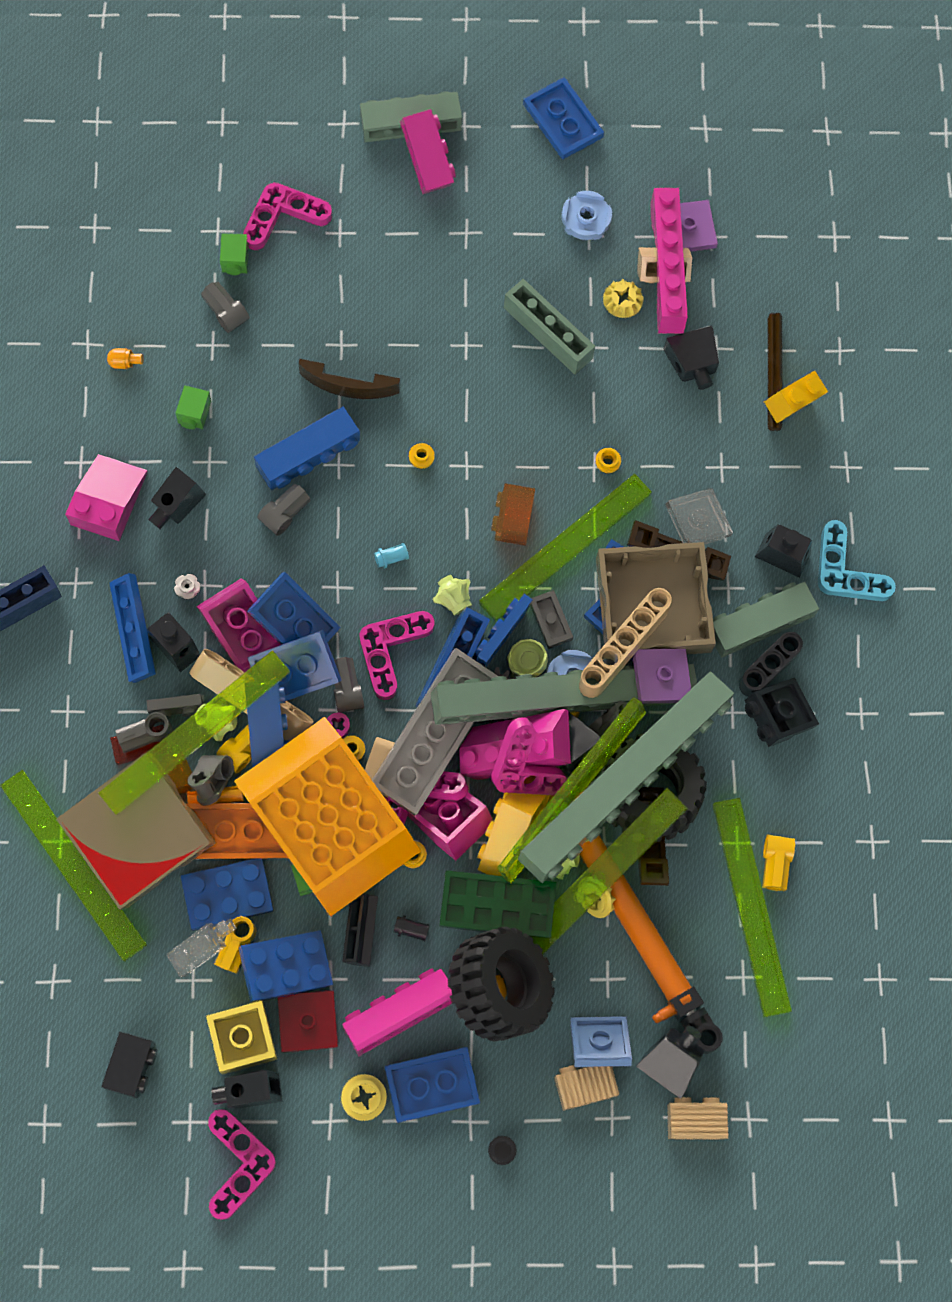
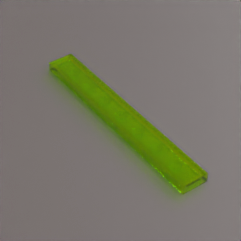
[479,473,652,622]
[98,650,291,815]
[497,697,646,883]
[0,769,148,962]
[531,789,688,955]
[712,798,792,1018]

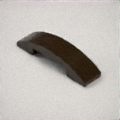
[298,359,400,399]
[627,520,731,581]
[636,787,669,886]

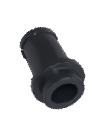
[393,915,430,942]

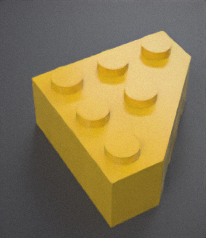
[477,775,552,877]

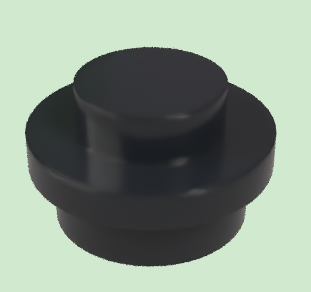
[488,1136,517,1165]

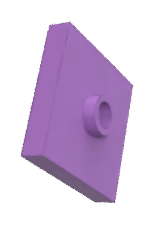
[680,200,718,251]
[633,649,691,704]

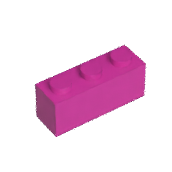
[400,109,456,194]

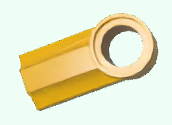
[216,725,252,773]
[762,834,795,891]
[214,916,256,974]

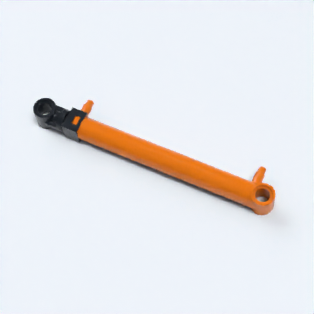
[538,785,723,1054]

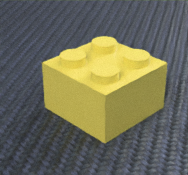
[206,1001,277,1075]

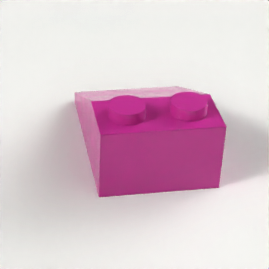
[65,454,148,541]
[196,578,281,674]
[395,782,493,860]

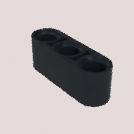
[739,632,803,697]

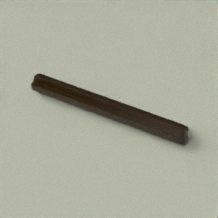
[768,313,782,431]

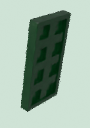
[439,870,556,939]

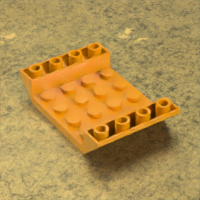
[234,717,421,917]

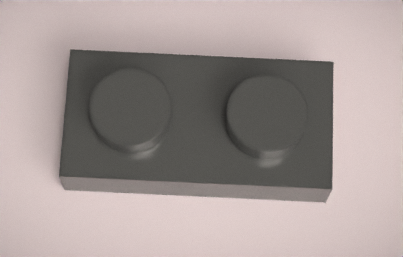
[530,590,574,649]
[146,694,203,719]

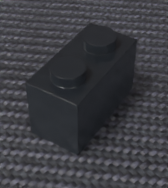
[101,1031,158,1099]

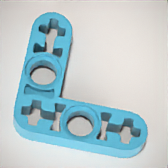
[818,520,896,601]

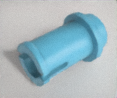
[374,543,409,569]

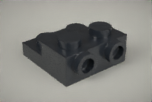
[744,677,819,747]

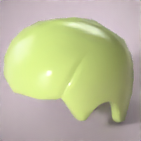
[507,639,548,677]

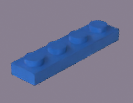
[109,573,156,683]

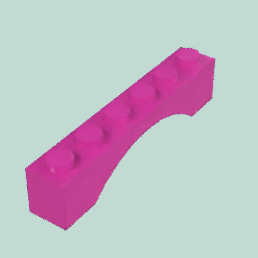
[651,188,688,333]

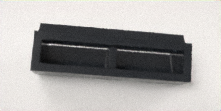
[342,893,378,967]

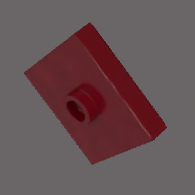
[278,990,338,1053]

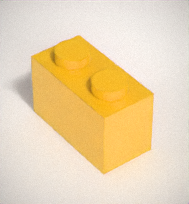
[764,370,828,423]

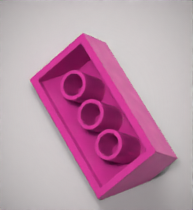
[459,709,571,780]
[342,968,452,1056]

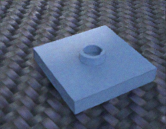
[570,1016,632,1067]

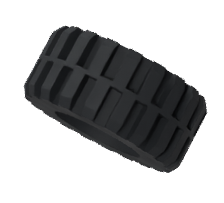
[602,733,707,842]
[448,927,555,1042]

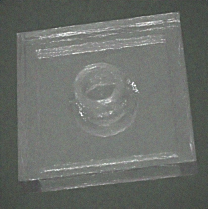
[665,488,733,544]

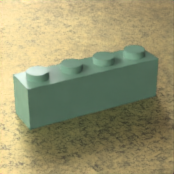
[360,91,462,142]
[504,279,595,375]
[713,582,819,658]

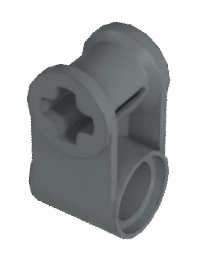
[188,755,234,806]

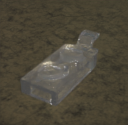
[166,919,236,978]

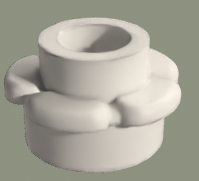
[174,574,200,599]

